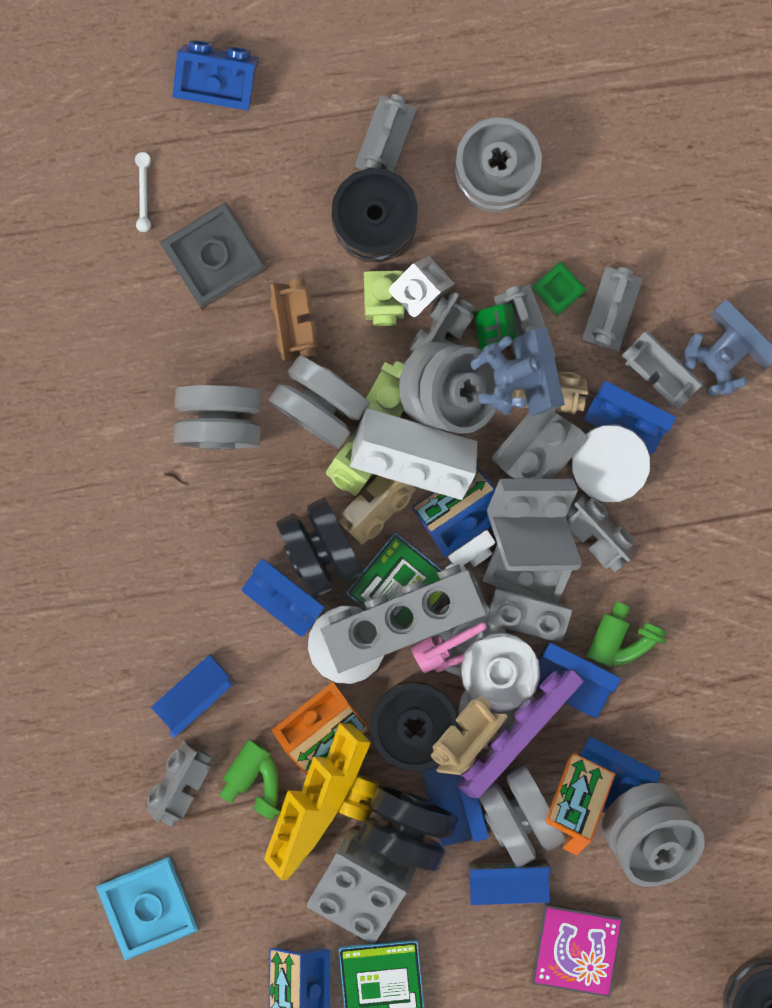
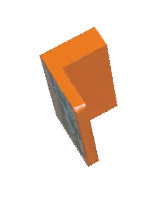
[271,682,369,775]
[545,754,615,855]

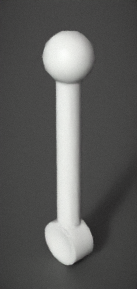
[135,152,151,232]

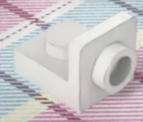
[389,256,455,317]
[446,530,496,571]

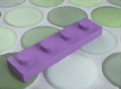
[457,670,584,798]

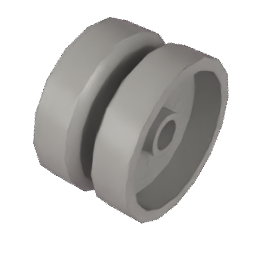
[454,117,542,214]
[399,342,498,434]
[268,355,370,450]
[173,385,262,451]
[479,764,566,868]
[602,783,705,887]

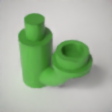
[586,602,667,667]
[219,739,281,821]

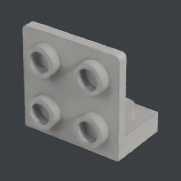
[487,479,582,571]
[307,827,417,944]

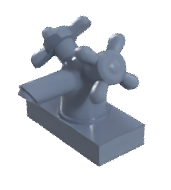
[683,299,772,396]
[471,328,565,416]

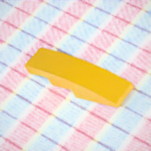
[264,722,371,880]

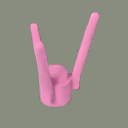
[410,622,487,674]

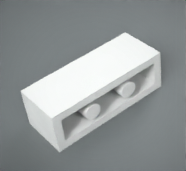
[350,408,478,500]

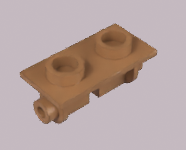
[270,279,319,362]

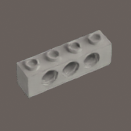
[320,564,489,673]

